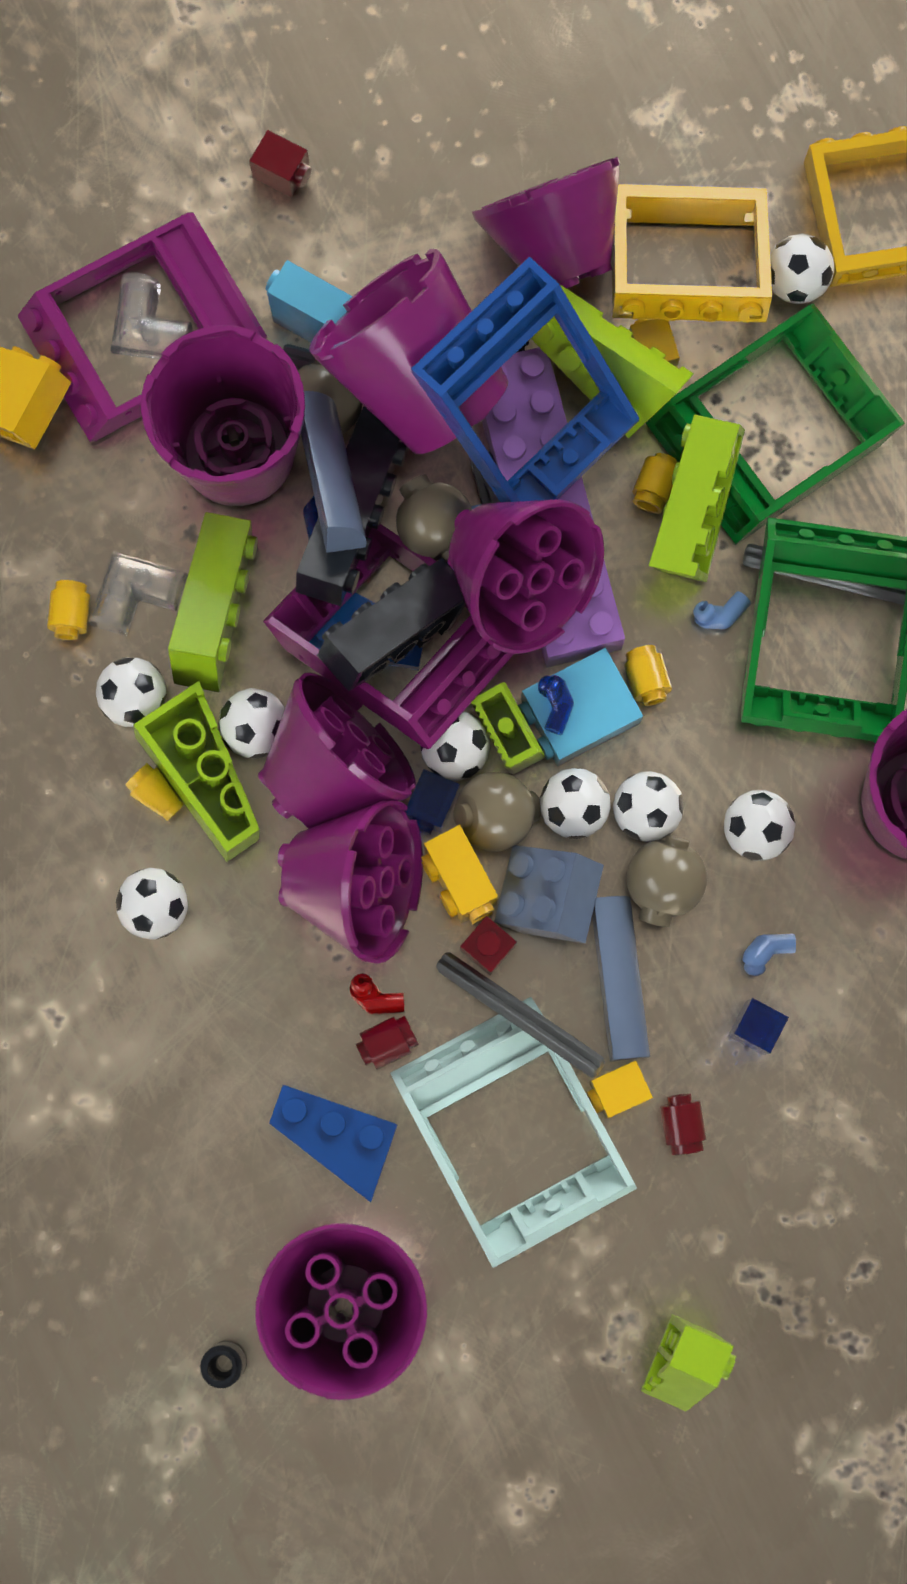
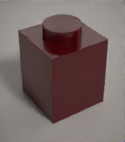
[249,130,312,198]
[460,916,517,976]

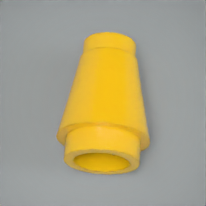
[125,763,184,821]

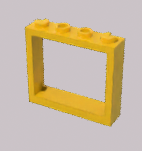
[804,126,907,287]
[612,184,772,323]

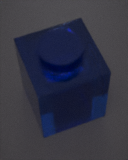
[405,769,460,835]
[728,998,789,1055]

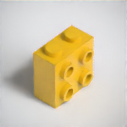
[0,346,72,449]
[421,825,498,925]

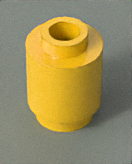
[632,453,677,514]
[47,580,90,640]
[624,645,672,706]

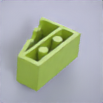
[641,1314,736,1411]

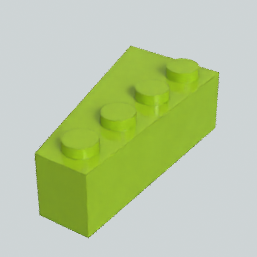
[531,285,694,439]
[649,415,745,582]
[168,512,258,693]
[133,681,260,862]

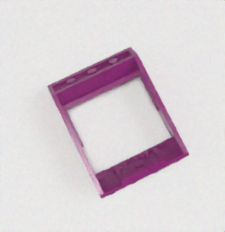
[17,212,267,442]
[263,524,514,749]

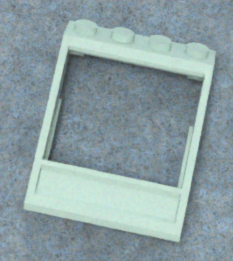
[390,997,637,1268]

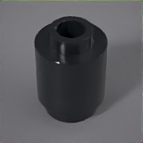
[200,1341,246,1388]

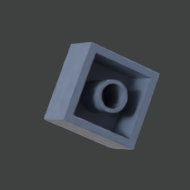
[494,845,604,943]

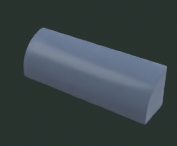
[301,391,366,553]
[592,896,650,1062]

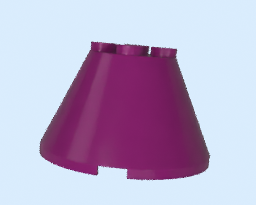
[472,157,620,288]
[448,499,604,654]
[258,672,416,828]
[278,800,423,964]
[255,1223,427,1400]

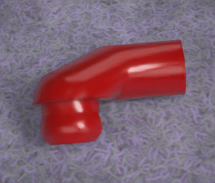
[349,973,405,1014]

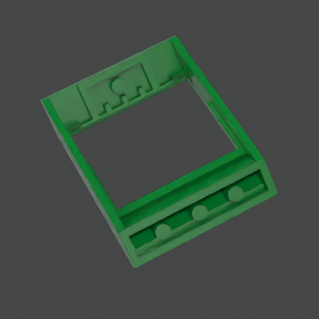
[646,303,905,544]
[741,517,907,743]

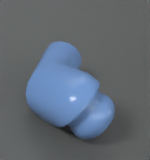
[693,591,751,629]
[742,934,796,976]

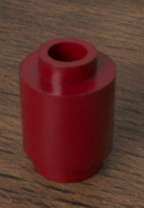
[356,1016,419,1069]
[660,1093,706,1155]

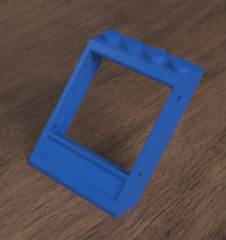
[411,257,639,502]

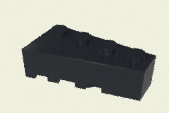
[317,558,466,692]

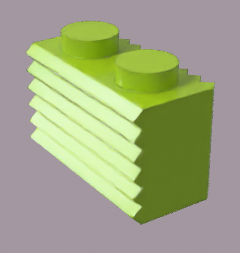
[471,682,545,774]

